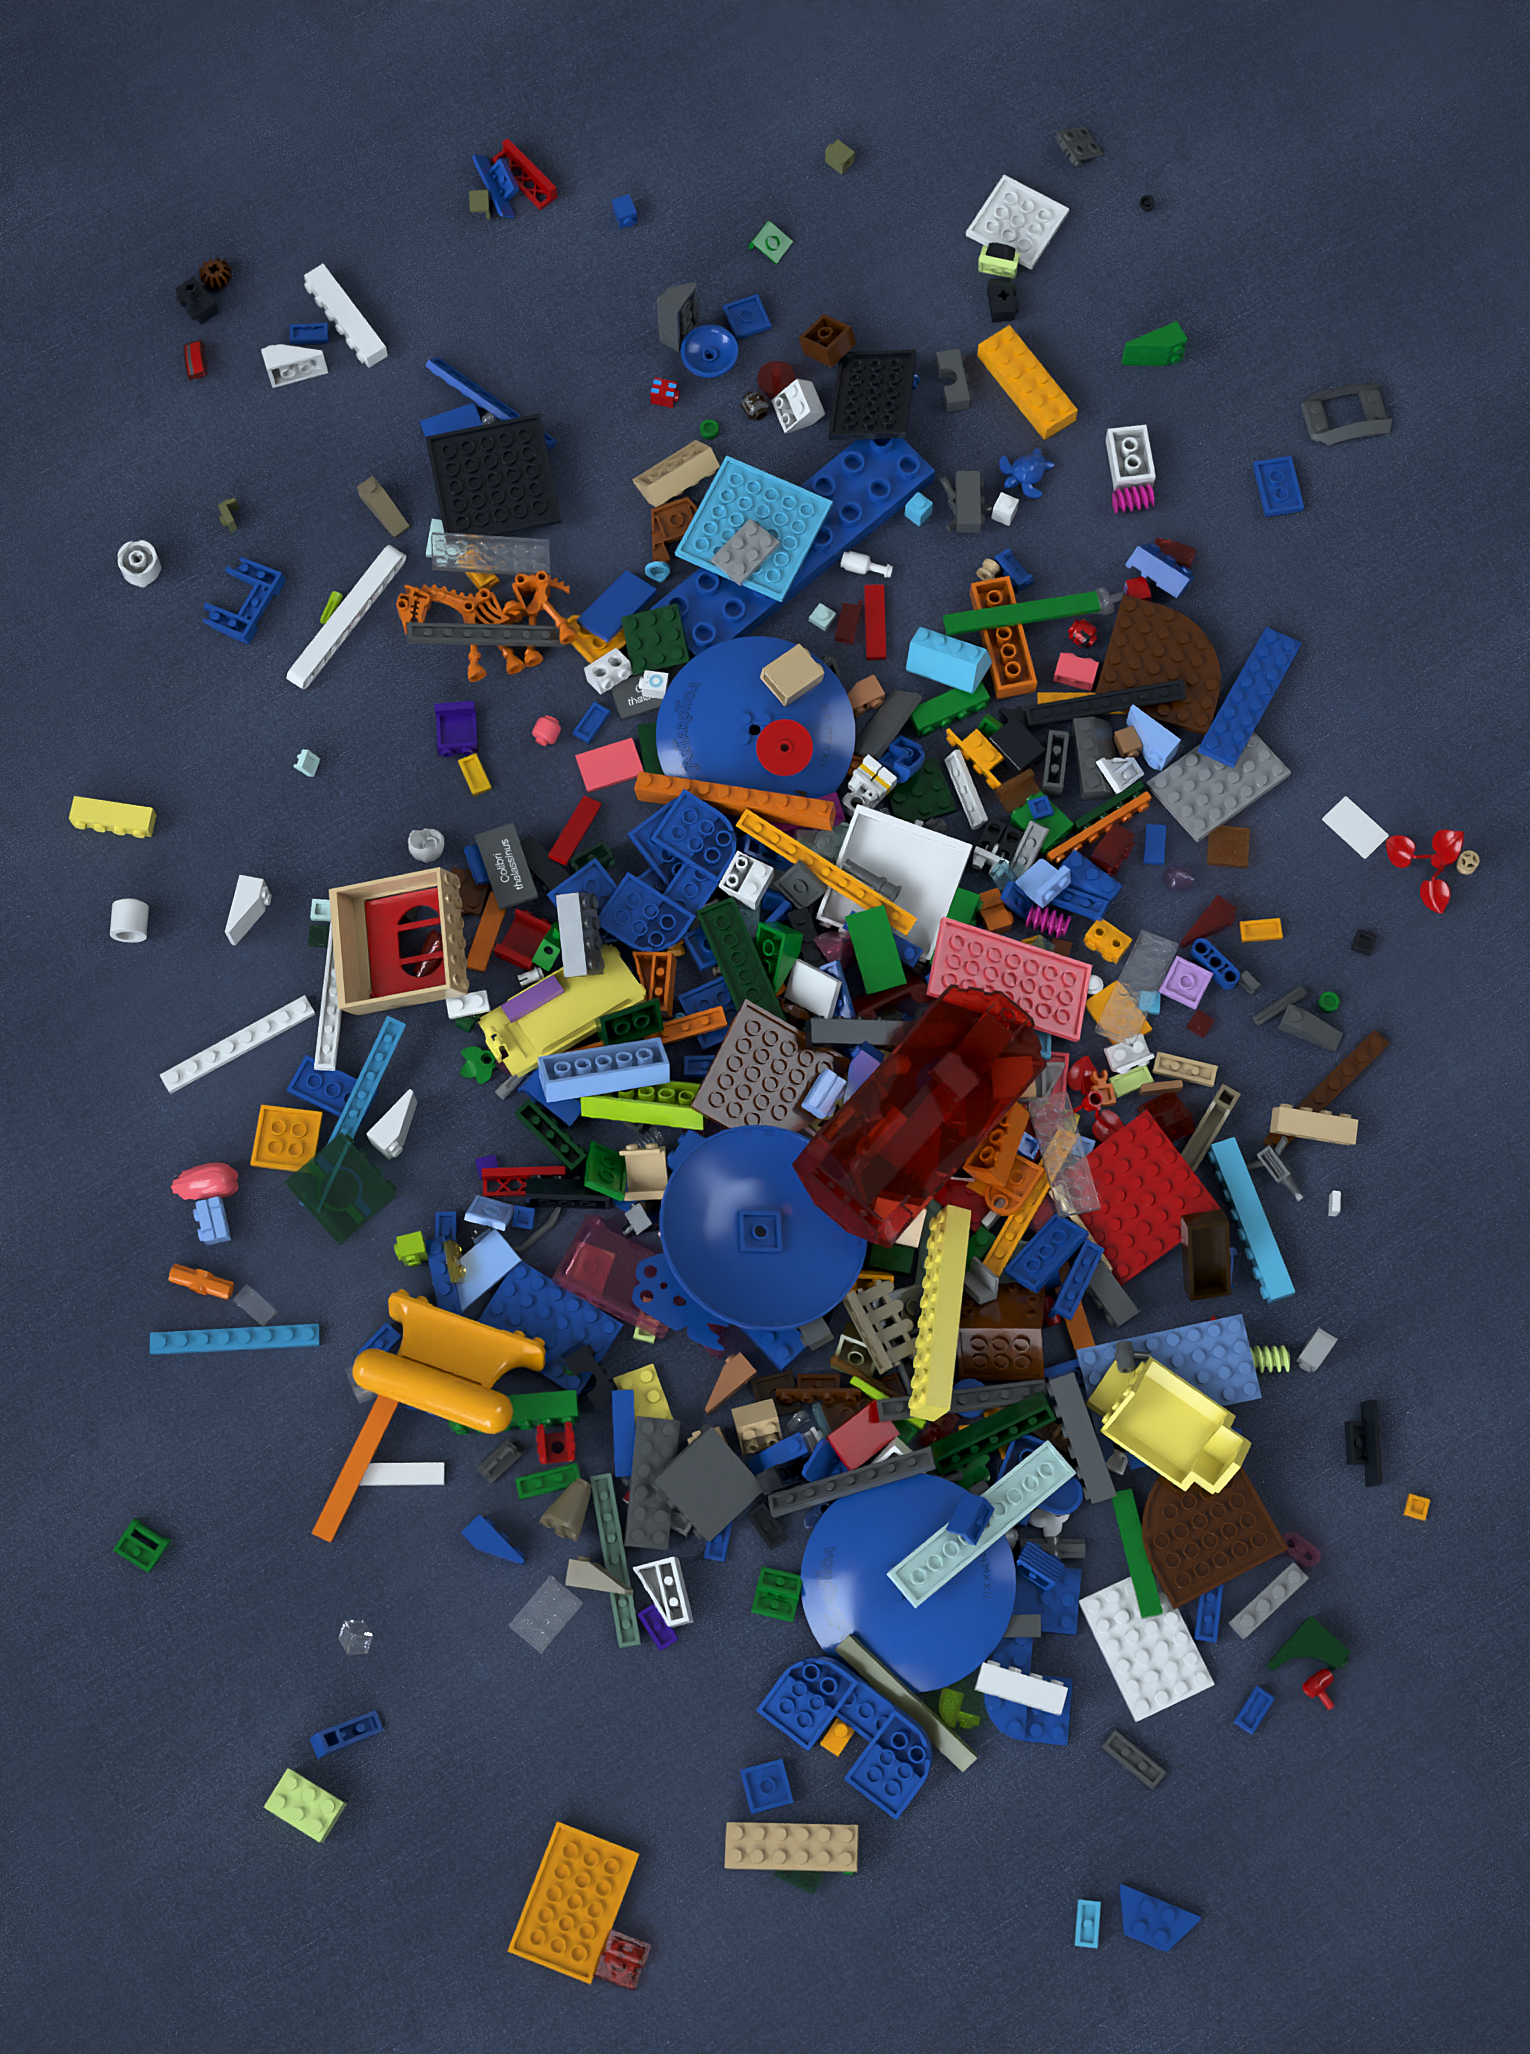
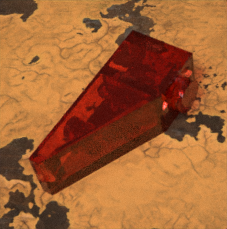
[1180,895,1237,949]

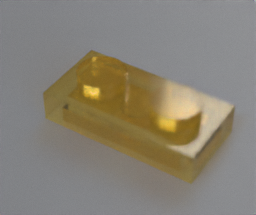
[443,1240,466,1285]

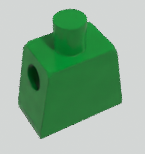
[532,922,562,971]

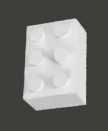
[1105,425,1156,492]

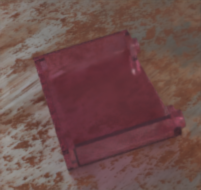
[552,1214,685,1338]

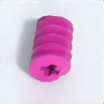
[1112,484,1154,514]
[1026,905,1071,939]

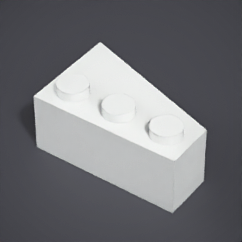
[633,1557,694,1627]

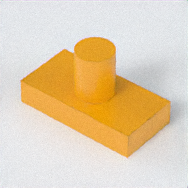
[820,1717,855,1757]

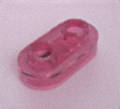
[1282,1532,1321,1567]

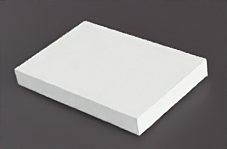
[784,959,842,1019]

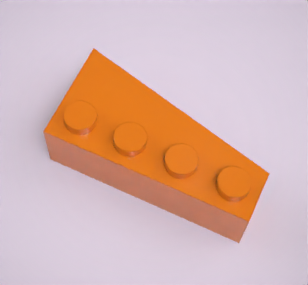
[962,1098,1030,1187]

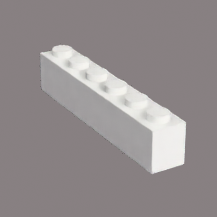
[304,264,388,368]

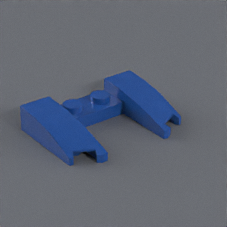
[203,557,287,645]

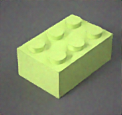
[264,1768,347,1843]

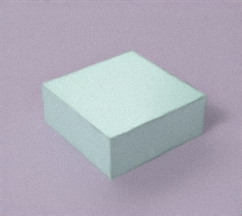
[310,899,331,922]

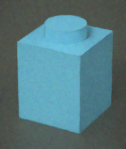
[905,492,933,527]

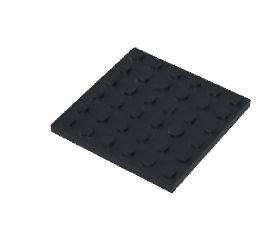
[426,413,562,547]

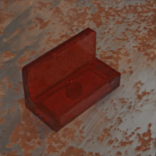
[835,600,863,645]

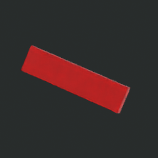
[864,585,886,660]
[548,796,602,866]

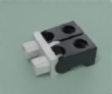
[972,817,1024,879]

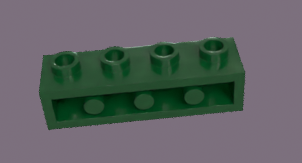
[514,1099,588,1175]

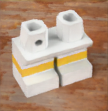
[848,754,897,805]

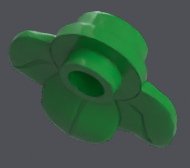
[460,1046,498,1085]
[955,1454,991,1489]

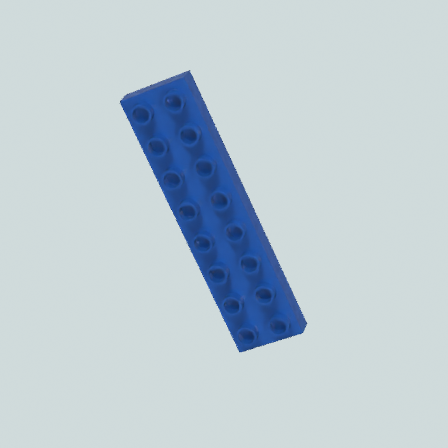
[650,438,935,660]

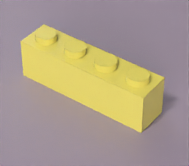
[69,796,156,838]

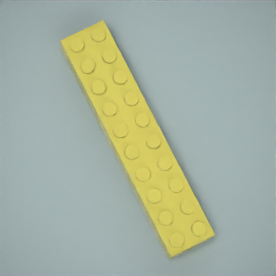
[908,1205,971,1422]

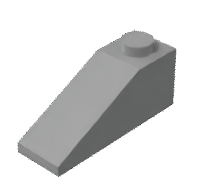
[1296,1328,1338,1372]

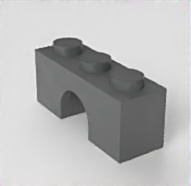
[936,349,973,412]

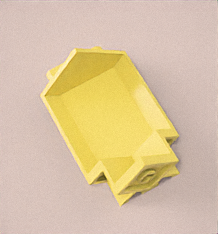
[1085,1356,1252,1494]

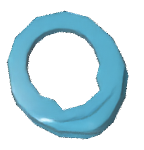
[645,561,671,583]

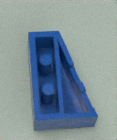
[516,1068,581,1128]

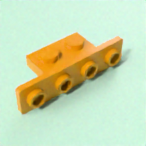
[946,728,1004,792]

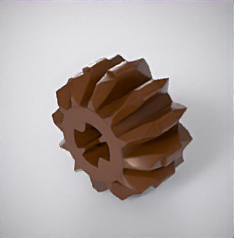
[199,257,232,291]

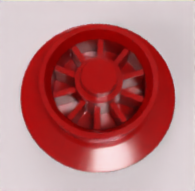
[756,719,813,776]

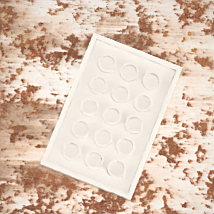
[1079,1573,1215,1722]

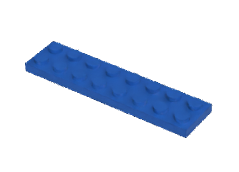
[1197,627,1302,769]

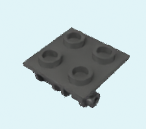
[1056,126,1104,168]

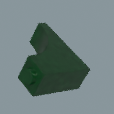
[1265,1616,1351,1672]

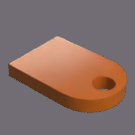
[984,1154,1046,1216]

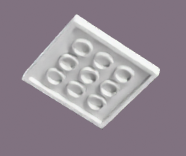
[966,175,1069,270]

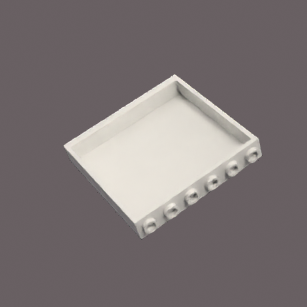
[816,804,973,963]

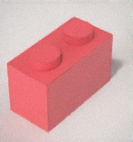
[1053,652,1099,691]

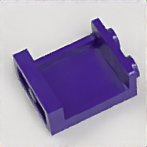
[434,701,478,757]

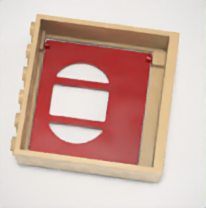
[329,867,469,1016]

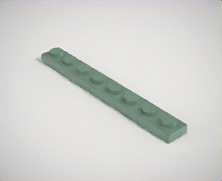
[590,1473,641,1649]

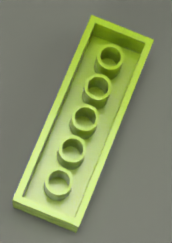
[580,1081,708,1130]

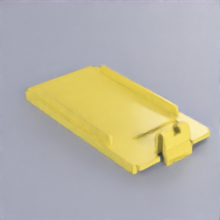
[478,944,647,1078]

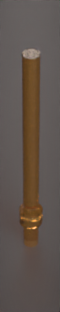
[829,1355,944,1426]

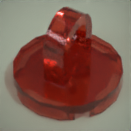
[757,361,796,398]

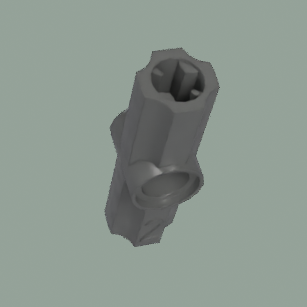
[1019,1537,1086,1560]

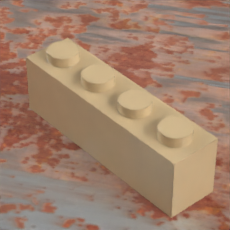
[1270,1104,1358,1146]

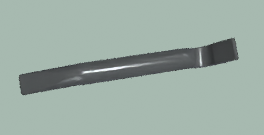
[511,1207,561,1254]

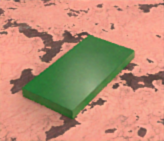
[845,905,907,995]

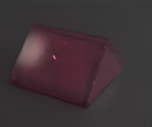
[813,930,855,970]

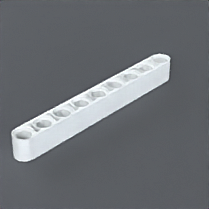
[286,545,406,690]

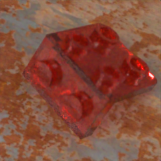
[1137,1092,1195,1142]

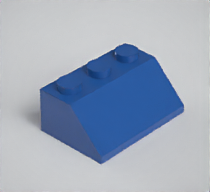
[1058,849,1122,923]

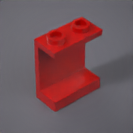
[494,908,552,971]

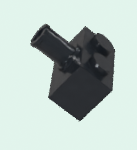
[175,276,219,325]
[621,1199,662,1238]

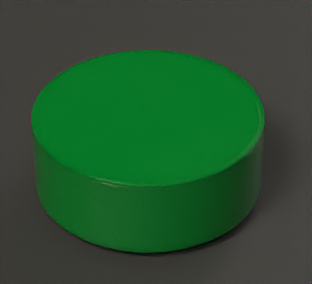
[700,419,719,440]
[1318,991,1340,1013]

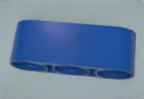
[1190,938,1240,990]

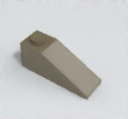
[357,476,410,539]
[565,1556,634,1595]

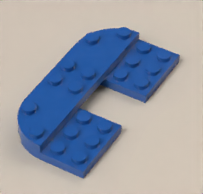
[598,789,736,952]
[547,798,684,944]
[983,1568,1081,1746]
[756,1656,933,1820]

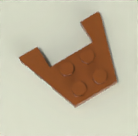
[651,497,698,568]

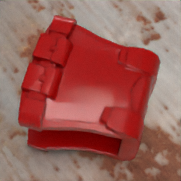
[536,1422,576,1464]

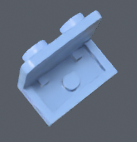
[1015,859,1071,908]

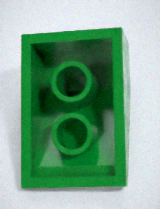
[1121,321,1188,366]
[754,922,804,993]

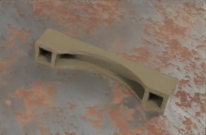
[1181,1084,1241,1173]

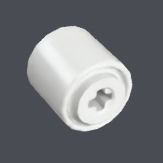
[110,898,149,943]

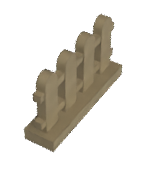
[842,1279,917,1375]

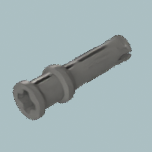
[842,859,902,902]

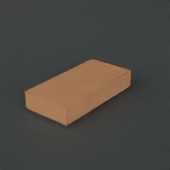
[1139,1080,1183,1097]

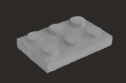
[710,519,780,586]

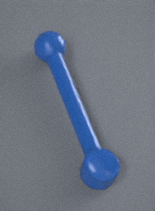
[1230,1247,1237,1290]

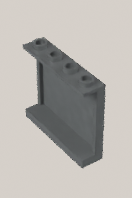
[649,1423,763,1542]

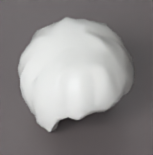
[408,829,445,863]

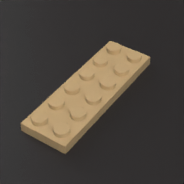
[725,1822,859,1872]

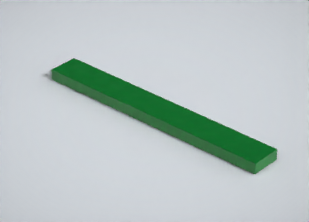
[943,591,1101,636]

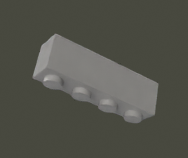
[1228,1562,1309,1639]

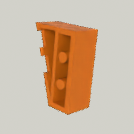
[632,951,677,1018]

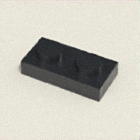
[746,1502,788,1551]

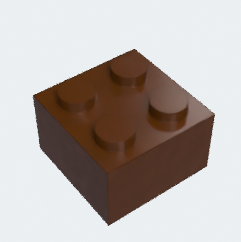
[799,314,856,368]

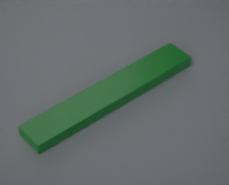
[1111,1489,1163,1619]

